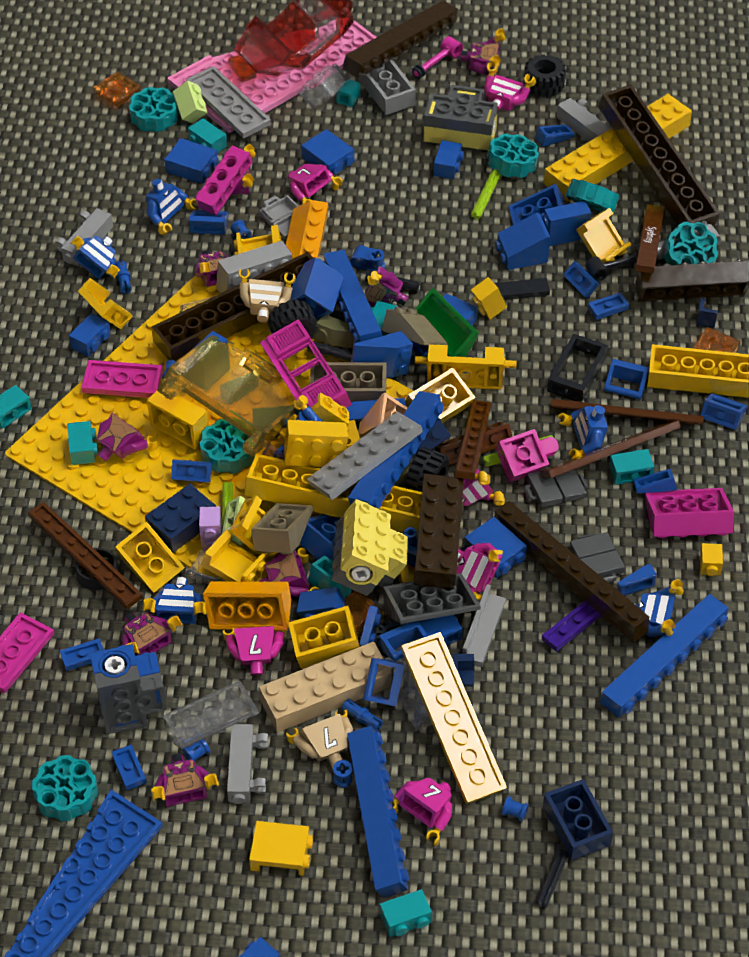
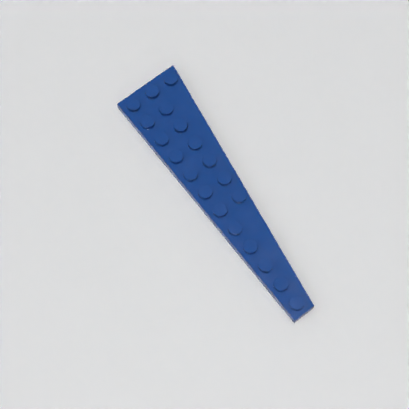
[4,790,163,957]

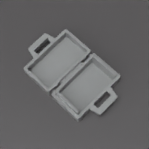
[260,195,298,240]

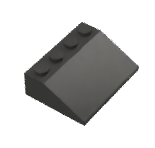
[383,573,481,624]

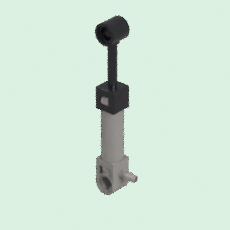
[585,221,721,282]

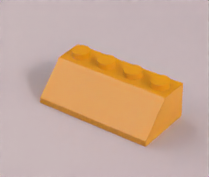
[286,200,328,259]
[203,582,291,630]

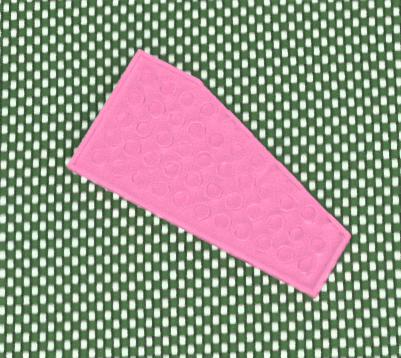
[167,18,376,133]

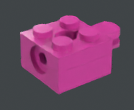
[495,429,559,483]

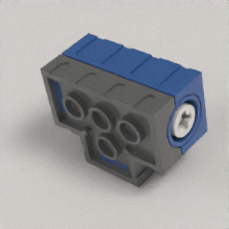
[90,644,167,735]

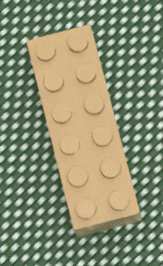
[259,642,392,733]

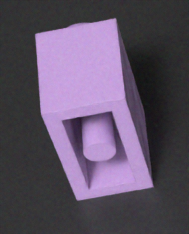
[199,506,222,550]

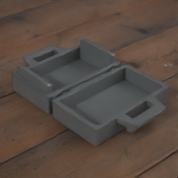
[523,470,588,508]
[570,532,625,582]

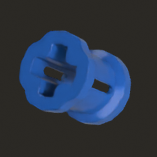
[230,220,252,239]
[182,737,211,762]
[333,760,353,788]
[502,796,529,822]

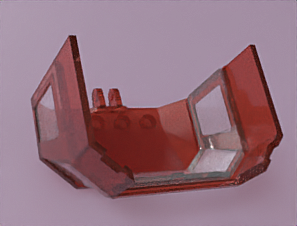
[233,0,354,76]

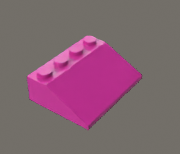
[645,488,734,538]

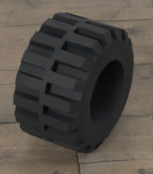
[524,54,566,97]
[267,300,318,339]
[406,447,449,492]

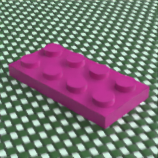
[81,360,163,398]
[0,612,54,694]

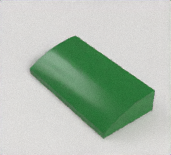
[415,287,479,357]

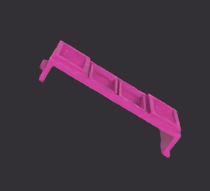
[260,319,352,411]

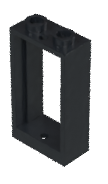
[547,334,608,402]

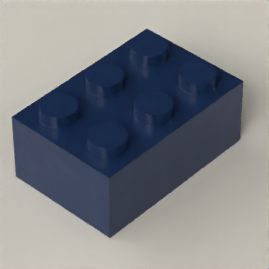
[145,484,216,553]
[543,779,613,861]

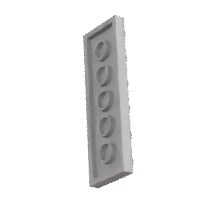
[186,66,271,138]
[307,411,423,500]

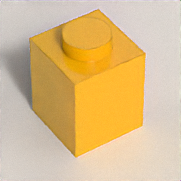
[700,543,723,576]

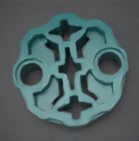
[129,87,179,132]
[487,134,539,178]
[565,179,619,213]
[663,222,718,266]
[200,418,257,474]
[32,755,98,821]

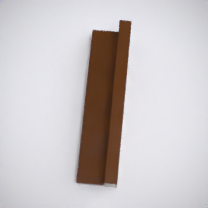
[433,421,513,465]

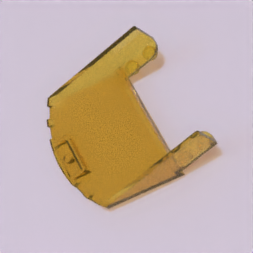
[157,335,297,456]

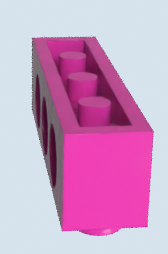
[195,145,253,216]

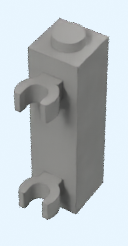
[557,98,612,142]
[55,208,113,266]
[227,724,268,804]

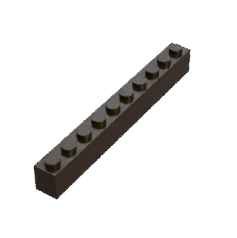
[342,0,458,78]
[494,501,649,643]

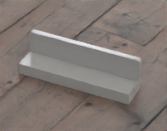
[463,584,506,667]

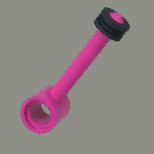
[411,36,463,79]

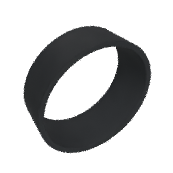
[76,548,120,590]

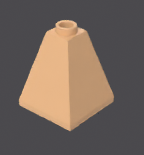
[358,393,408,439]

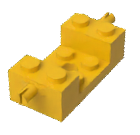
[415,344,517,390]

